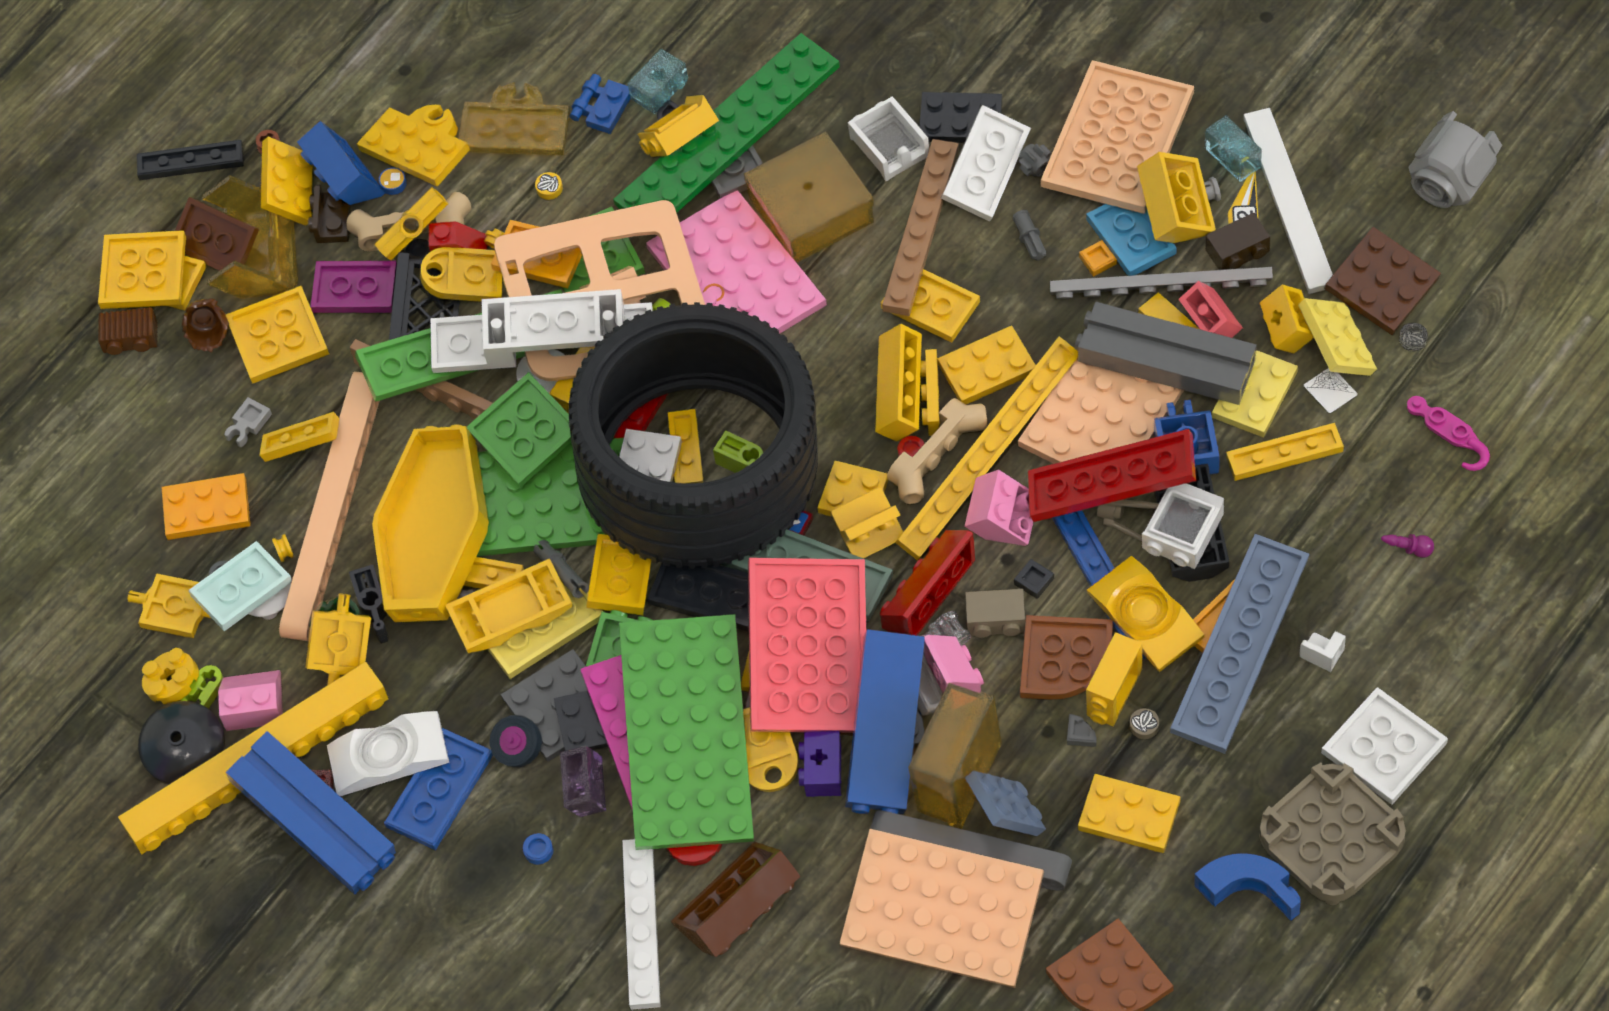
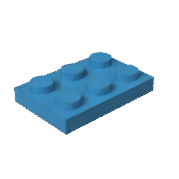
[1086,204,1177,276]

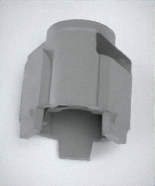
[1409,111,1502,208]

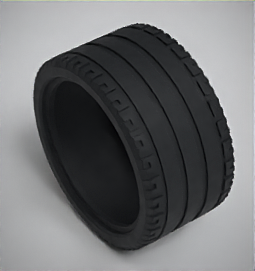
[569,302,818,569]

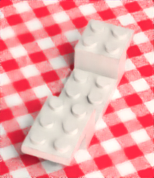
[431,289,653,373]

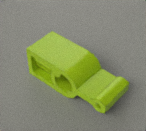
[713,431,763,473]

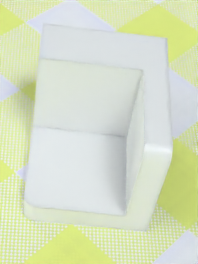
[1300,631,1346,672]

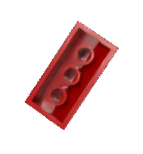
[880,530,975,636]

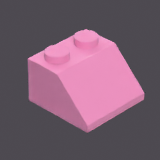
[924,635,984,710]
[218,670,283,731]

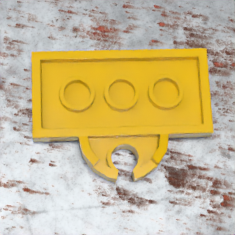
[357,105,470,187]

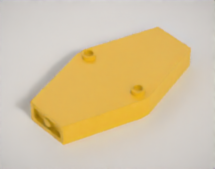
[372,425,489,622]

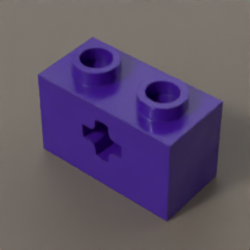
[799,731,841,797]

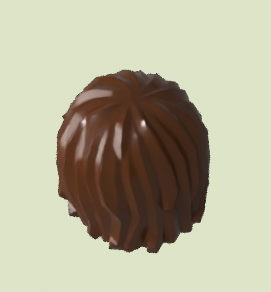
[182,298,229,353]

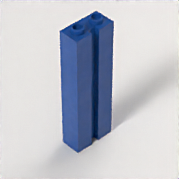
[845,629,925,814]
[226,731,396,895]

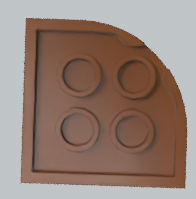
[1020,615,1113,699]
[1046,918,1173,1011]

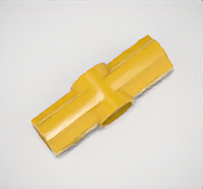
[374,187,449,260]

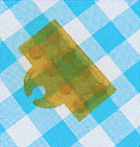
[458,82,570,155]

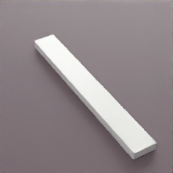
[1244,108,1333,294]

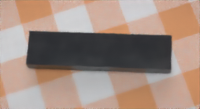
[137,140,244,181]

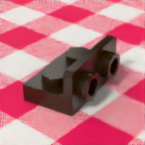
[308,185,351,243]

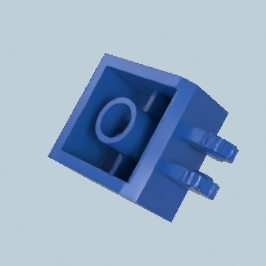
[1154,400,1219,474]

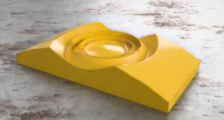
[1087,556,1205,672]
[445,558,573,653]

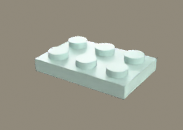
[189,541,292,631]

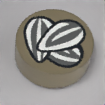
[1130,708,1159,739]

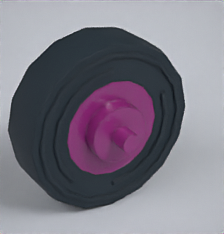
[490,715,542,767]

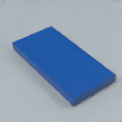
[384,728,493,850]

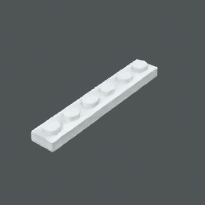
[622,839,661,1010]

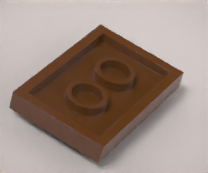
[175,197,259,278]

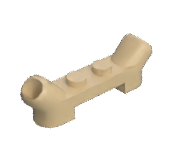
[347,192,471,251]
[887,398,987,504]

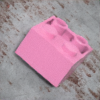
[964,470,1033,546]

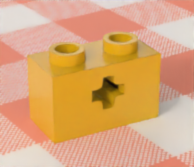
[1260,284,1314,354]

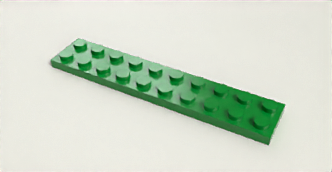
[613,33,840,213]

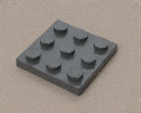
[501,649,587,762]

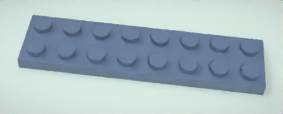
[1170,534,1309,754]

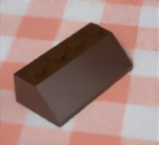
[671,842,801,957]

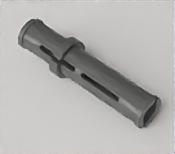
[534,540,589,598]

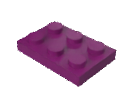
[311,261,397,313]

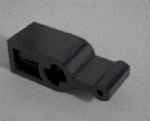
[349,564,389,644]

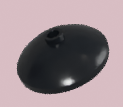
[138,701,225,785]

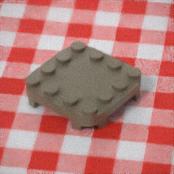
[1259,763,1406,905]

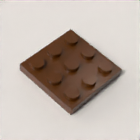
[1324,227,1441,335]

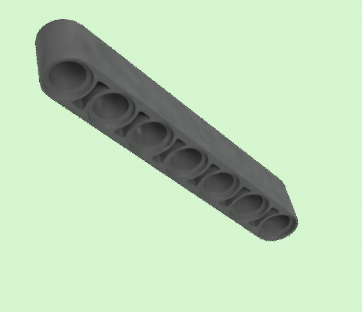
[867,811,1072,891]

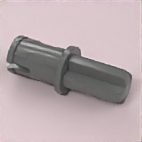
[1012,210,1046,261]

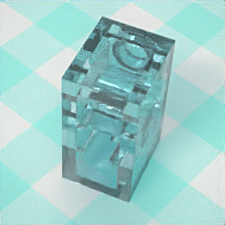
[628,49,688,114]
[1205,115,1262,182]

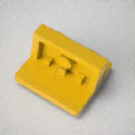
[831,487,903,559]

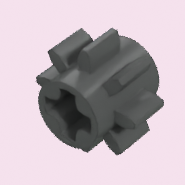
[1019,144,1051,177]

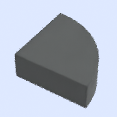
[1067,714,1097,747]

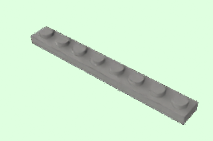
[1050,267,1273,299]

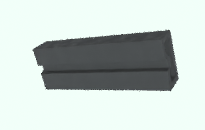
[1075,302,1257,405]

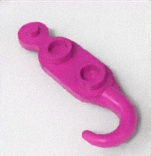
[1407,396,1490,471]

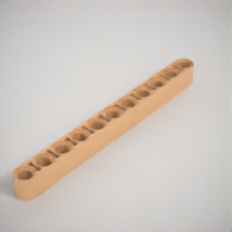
[280,372,379,641]

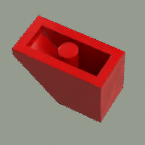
[429,221,487,252]

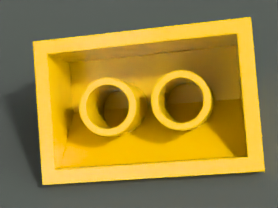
[1137,152,1216,243]

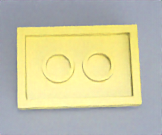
[1298,298,1377,376]
[1212,350,1298,438]

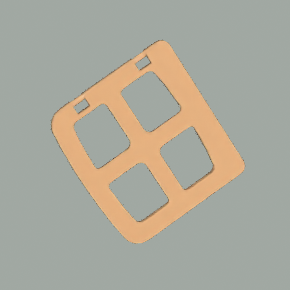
[494,200,705,381]

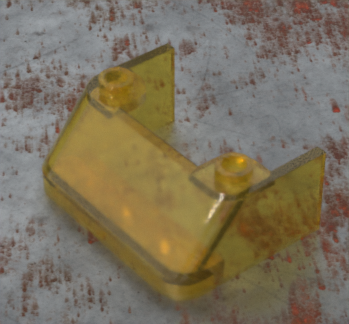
[202,175,298,299]

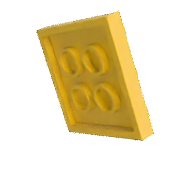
[98,231,186,309]
[226,286,329,384]

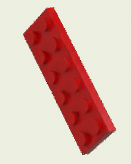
[1028,429,1196,522]

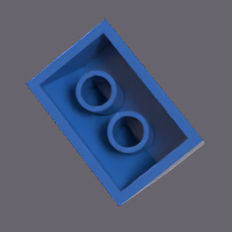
[297,121,385,205]

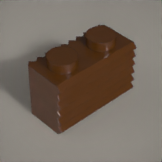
[98,307,158,355]

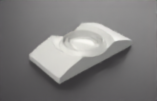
[327,711,449,796]

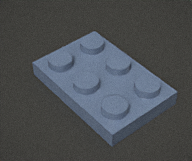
[965,771,1046,836]

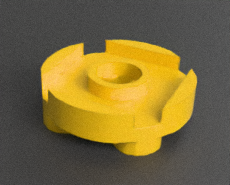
[142,648,199,704]

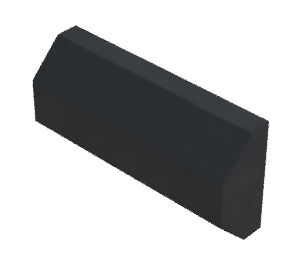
[1154,463,1229,582]

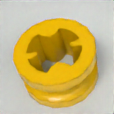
[272,534,294,562]

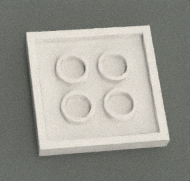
[1321,687,1448,805]

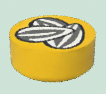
[535,172,563,200]

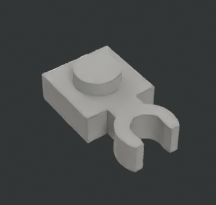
[225,397,272,447]

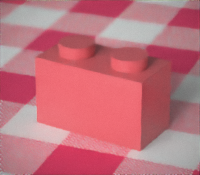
[1179,281,1243,338]

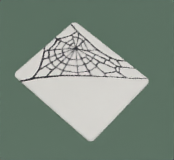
[1304,368,1357,413]

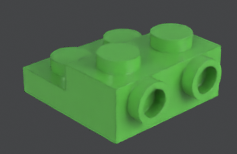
[586,610,652,667]

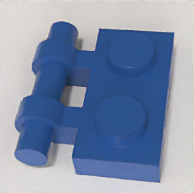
[569,74,633,134]

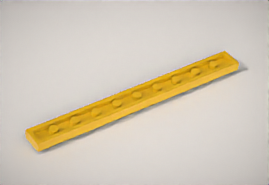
[895,336,1078,560]

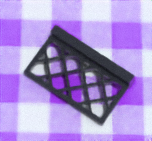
[389,252,460,340]

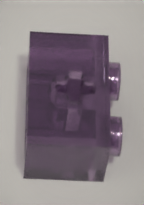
[560,746,606,817]

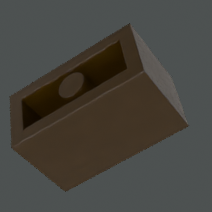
[1205,213,1270,270]

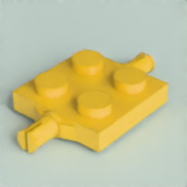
[128,574,211,638]
[305,593,371,686]

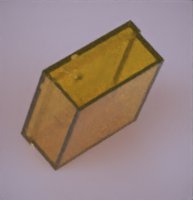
[744,132,874,263]
[908,683,1002,829]

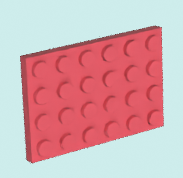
[748,558,866,733]

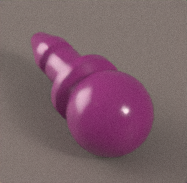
[1381,534,1434,558]

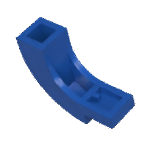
[1194,854,1301,921]

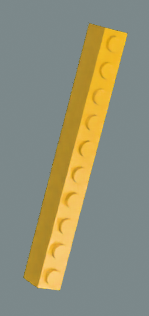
[118,662,388,855]

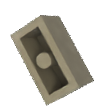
[966,589,1025,638]

